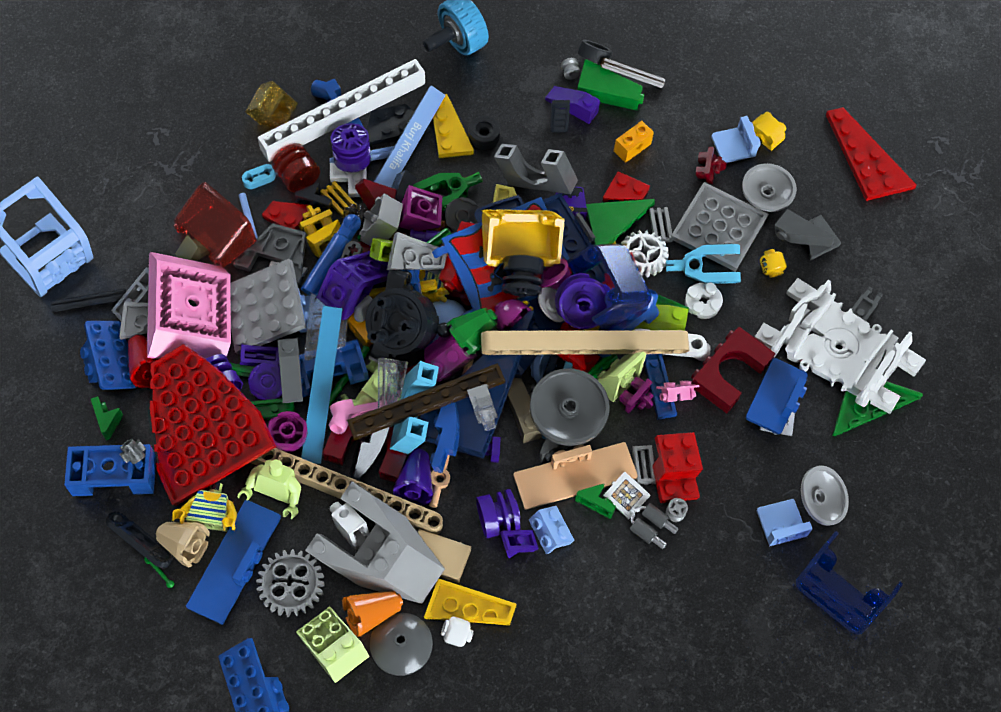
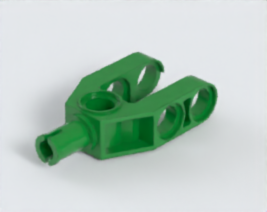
[413,172,483,216]

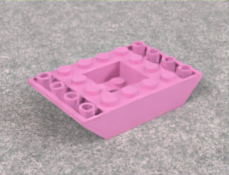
[147,252,231,359]

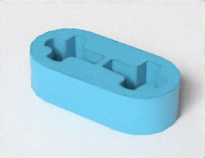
[242,164,276,189]

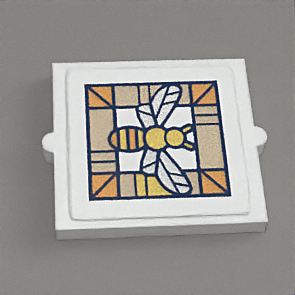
[603,472,650,520]

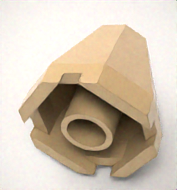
[156,522,210,567]

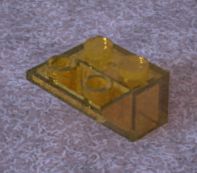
[245,81,298,129]

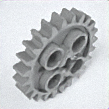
[256,549,325,617]

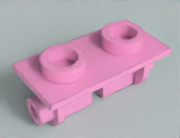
[656,381,699,403]

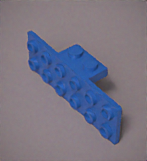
[186,500,281,625]
[218,638,290,712]

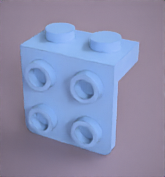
[711,116,760,163]

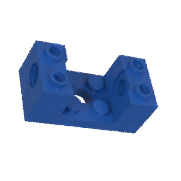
[64,444,156,496]

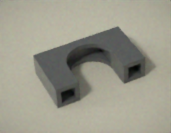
[494,143,578,194]

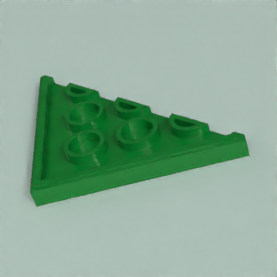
[586,199,655,256]
[832,381,923,436]

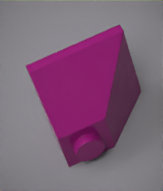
[398,185,442,231]

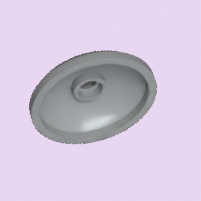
[742,164,797,212]
[801,466,849,526]

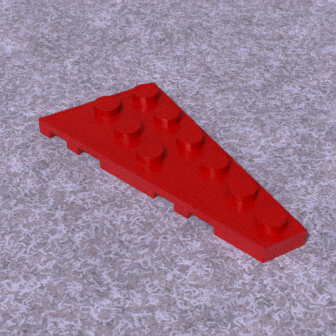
[826,107,917,201]

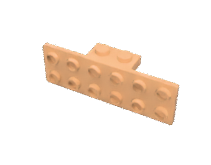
[513,442,638,510]

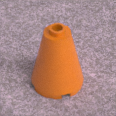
[342,591,403,637]

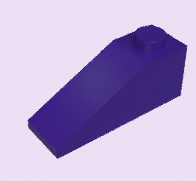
[545,86,600,124]

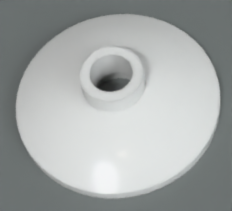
[538,287,564,322]

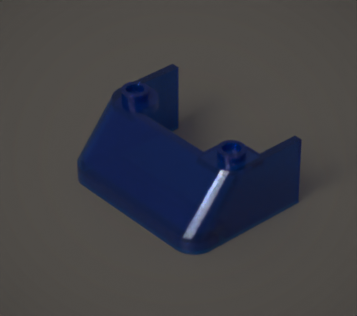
[567,244,652,331]
[796,531,903,634]

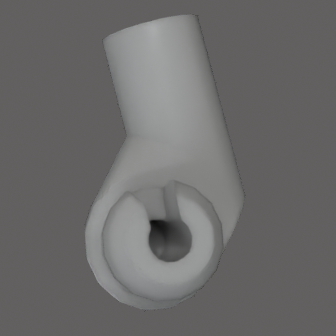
[354,295,373,322]

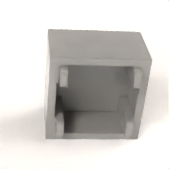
[359,194,403,246]

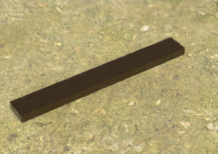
[347,363,506,440]

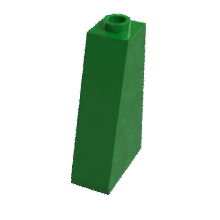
[577,59,645,110]

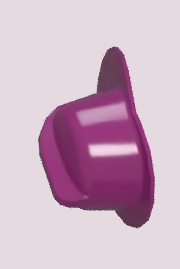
[540,259,571,290]

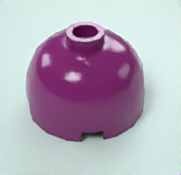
[495,299,531,331]
[268,411,308,452]

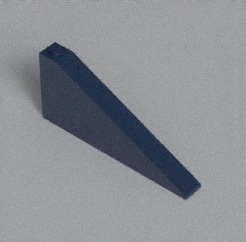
[420,310,536,459]

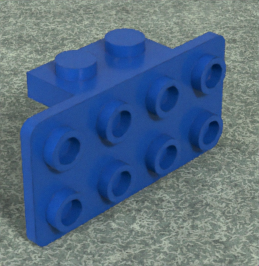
[80,321,136,390]
[746,358,808,435]

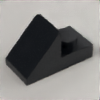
[294,183,333,212]

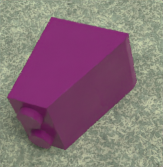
[424,334,477,382]

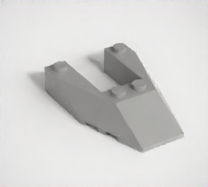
[305,482,445,604]

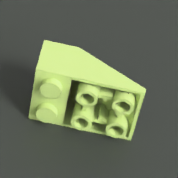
[296,606,370,683]

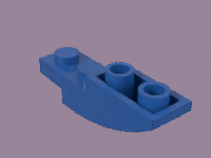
[430,402,460,473]

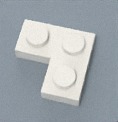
[330,163,367,197]

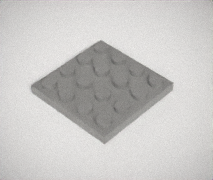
[671,182,769,272]
[230,259,306,354]

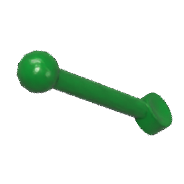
[144,557,174,588]

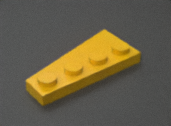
[433,94,474,158]

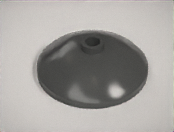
[370,613,433,676]

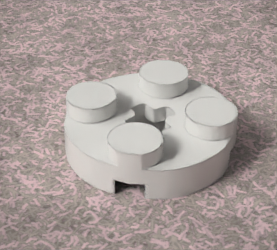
[685,283,723,319]

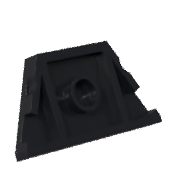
[366,104,431,146]

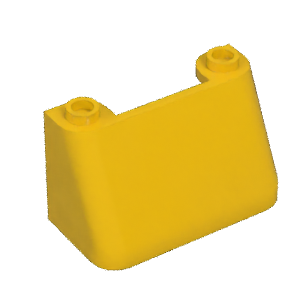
[482,209,564,267]

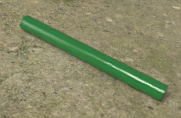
[329,346,370,407]

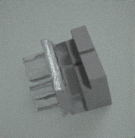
[467,384,498,431]

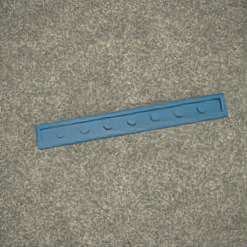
[301,306,342,464]

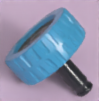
[422,0,489,55]

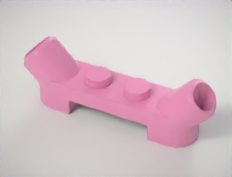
[329,390,401,434]

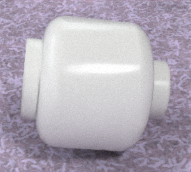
[441,616,473,647]

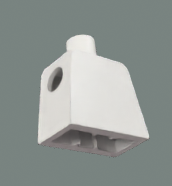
[330,502,370,551]

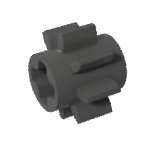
[119,439,146,464]

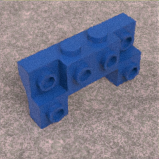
[299,339,369,398]

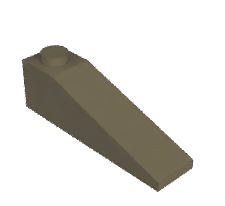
[507,378,542,443]

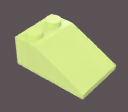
[597,351,646,402]

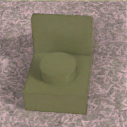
[175,232,217,261]

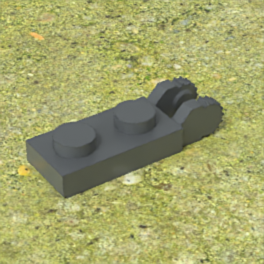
[852,286,883,321]

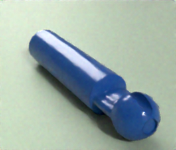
[301,214,361,298]

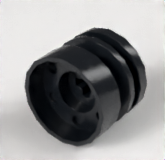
[501,255,544,297]

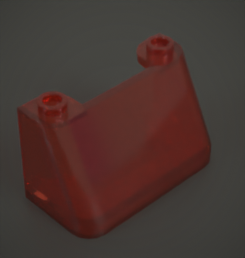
[173,182,257,268]

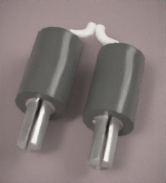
[630,503,678,549]

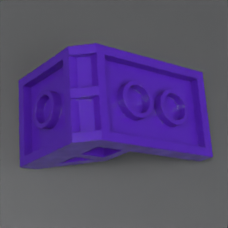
[316,251,390,320]

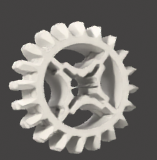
[619,230,669,278]

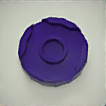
[248,362,282,400]

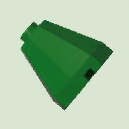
[447,308,497,355]

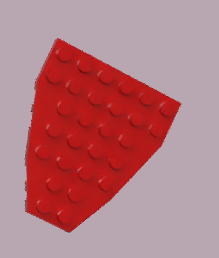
[150,344,277,506]

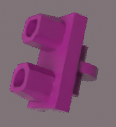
[619,377,653,413]

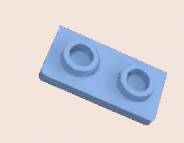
[529,506,574,554]

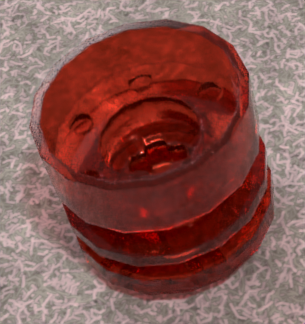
[271,143,321,192]

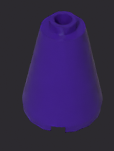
[393,448,433,506]

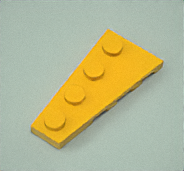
[424,579,516,625]

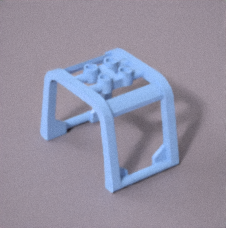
[0,176,93,297]

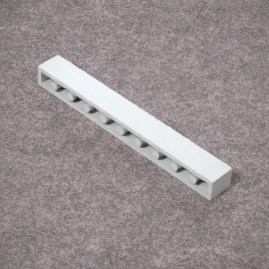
[258,59,425,162]

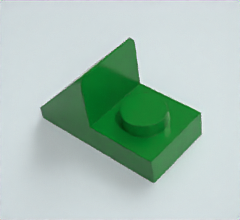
[91,396,123,440]
[575,484,616,519]

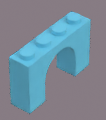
[390,361,439,454]

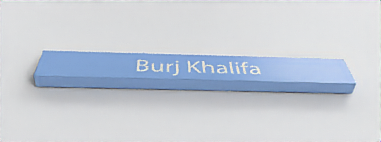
[374,85,446,187]

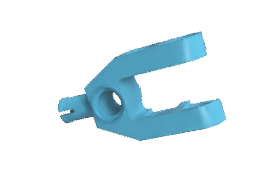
[666,244,741,284]

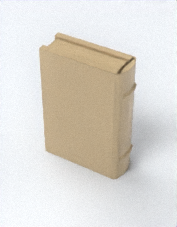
[418,529,472,583]

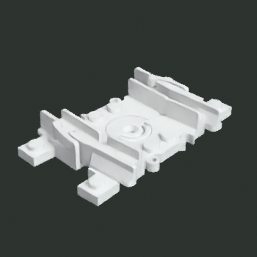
[754,278,926,414]

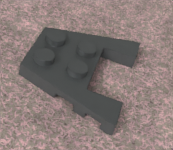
[233,223,307,286]

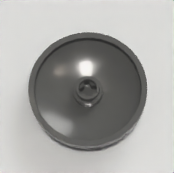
[530,368,609,446]

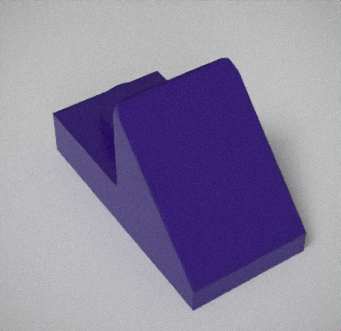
[500,530,539,558]

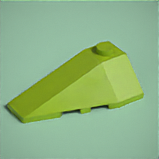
[609,305,688,331]

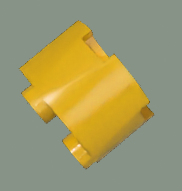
[752,112,786,151]

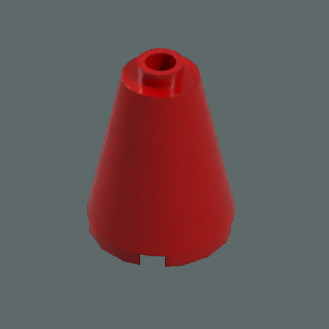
[128,335,158,388]

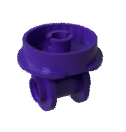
[555,273,613,329]

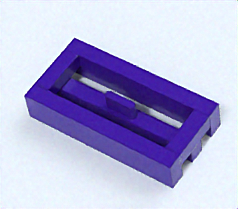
[240,344,280,366]

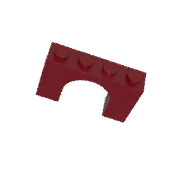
[691,327,776,414]
[323,425,409,483]

